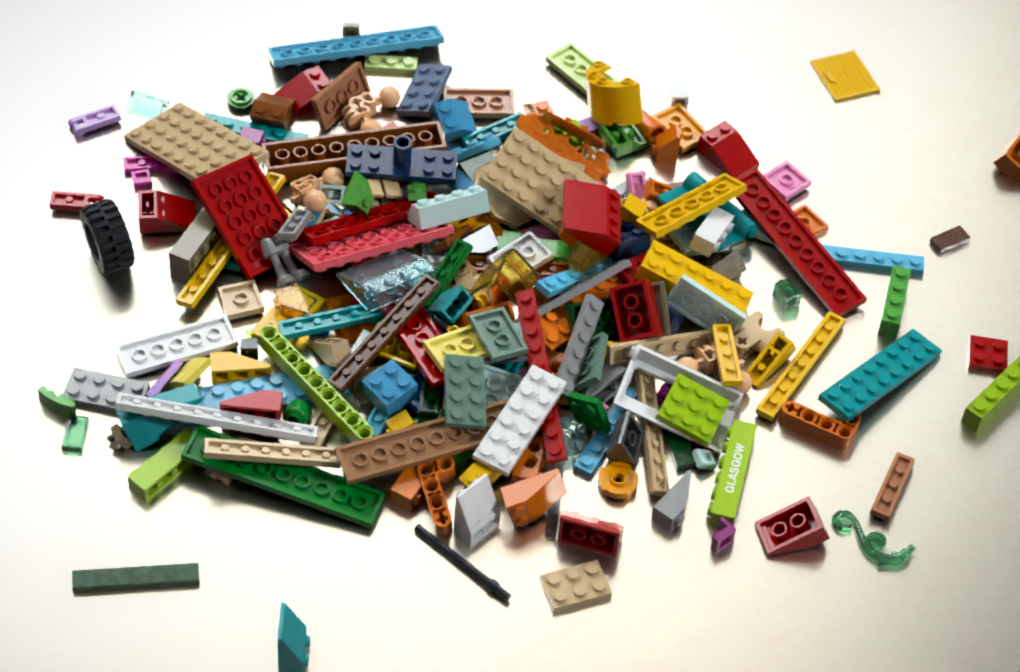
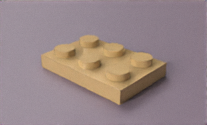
[539,560,612,613]

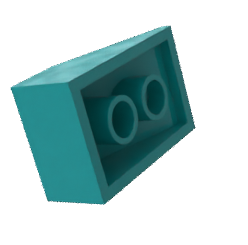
[277,602,311,672]

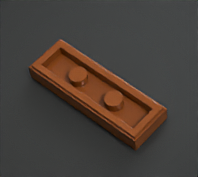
[431,224,472,253]

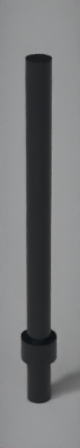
[414,524,511,601]

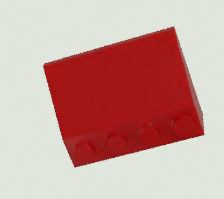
[562,179,621,257]

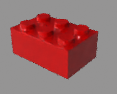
[609,278,663,343]

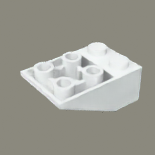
[453,473,500,547]

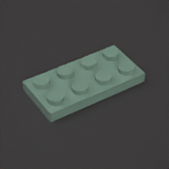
[443,354,486,430]

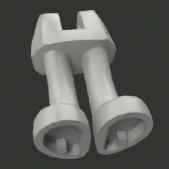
[261,234,310,289]

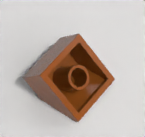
[249,92,296,129]

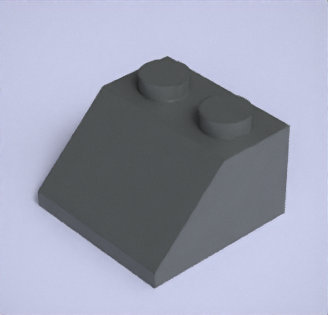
[606,411,644,466]

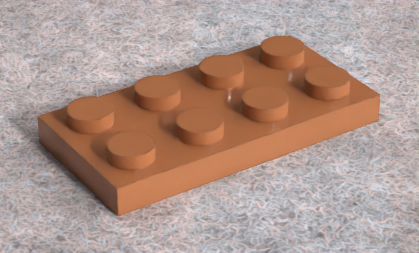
[310,61,371,130]
[443,87,515,118]

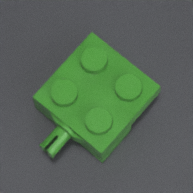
[595,123,648,158]

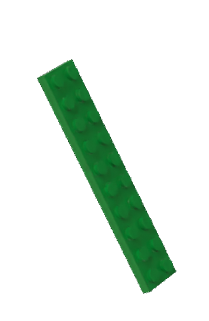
[181,424,386,529]

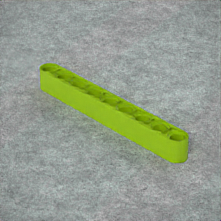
[260,326,374,442]

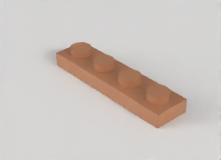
[869,452,915,521]

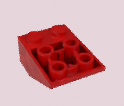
[138,190,196,233]

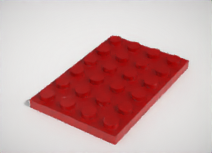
[190,154,304,280]

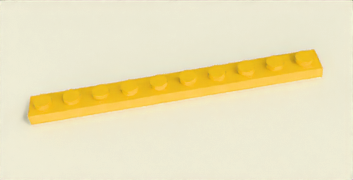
[175,171,286,309]

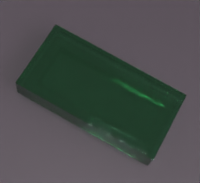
[61,415,89,453]

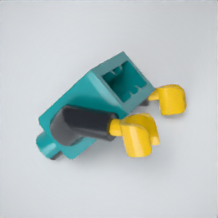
[428,285,488,332]

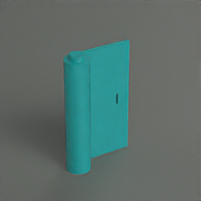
[657,171,757,252]

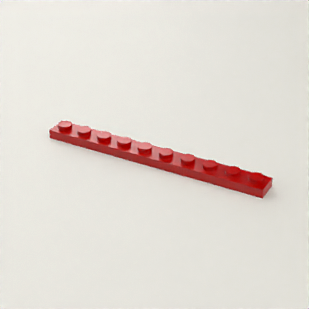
[515,288,568,465]

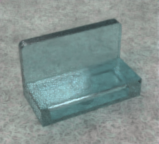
[126,90,170,119]

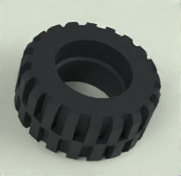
[80,199,135,275]

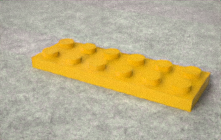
[635,173,747,239]

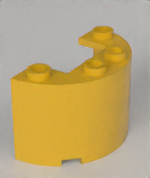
[585,60,643,126]

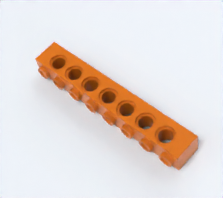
[511,351,564,484]

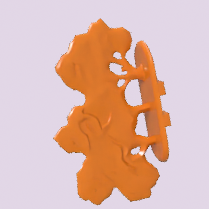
[516,112,611,181]

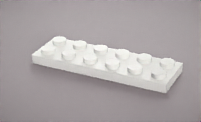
[114,314,239,378]
[473,365,567,477]

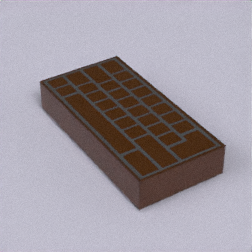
[930,225,971,254]

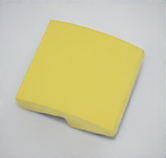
[163,357,212,390]

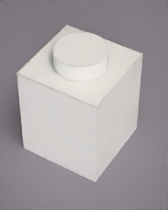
[668,82,689,110]

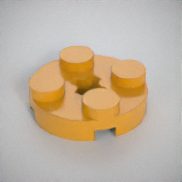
[598,461,639,499]

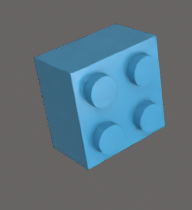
[362,359,419,419]

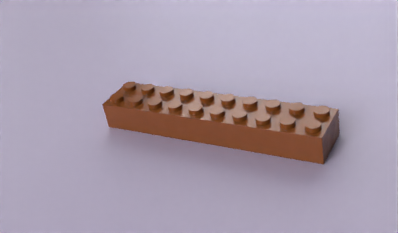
[261,121,447,182]

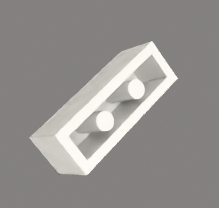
[689,207,734,258]

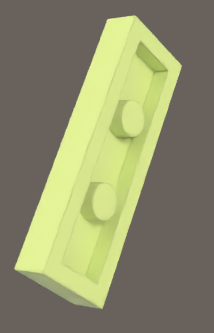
[364,55,418,74]

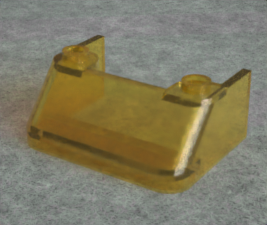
[470,248,558,318]

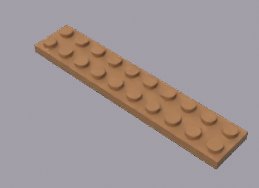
[334,399,509,485]

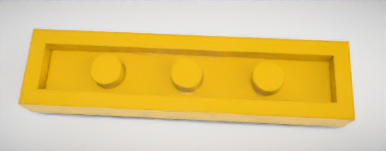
[711,324,743,386]

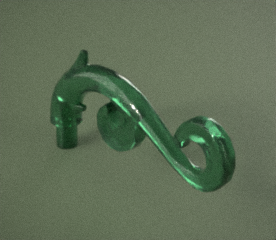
[831,510,916,566]

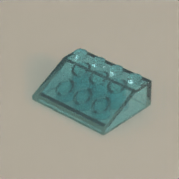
[336,248,434,312]

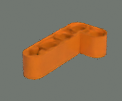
[779,401,861,450]
[417,456,456,537]

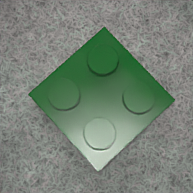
[566,391,612,434]

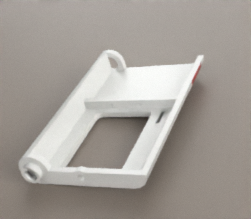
[612,344,744,455]

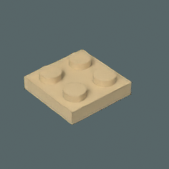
[217,279,265,320]

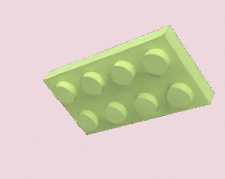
[545,42,618,96]

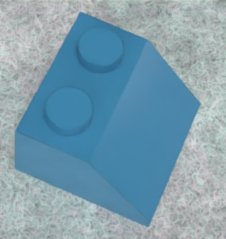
[433,98,477,143]

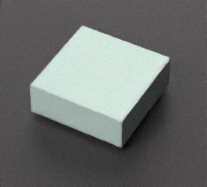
[692,448,717,470]

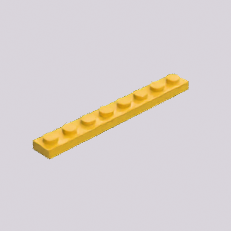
[755,311,846,422]

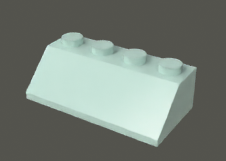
[407,185,490,230]

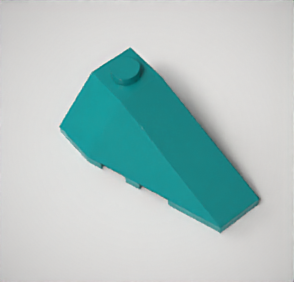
[116,383,202,452]

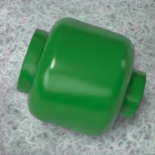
[283,399,312,424]

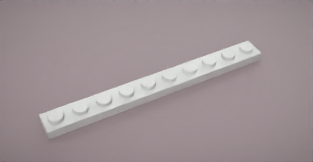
[115,392,318,444]

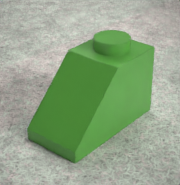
[341,171,374,214]

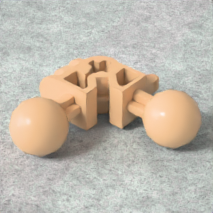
[341,86,401,131]
[290,167,344,213]
[677,342,752,394]

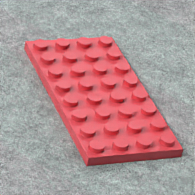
[288,220,455,272]

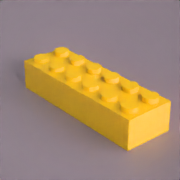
[634,240,754,313]

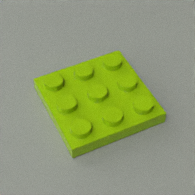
[655,373,730,447]

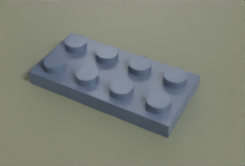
[396,64,453,117]

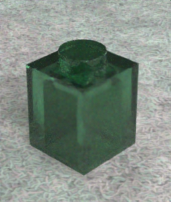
[772,277,802,311]

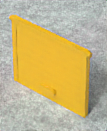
[810,49,881,102]

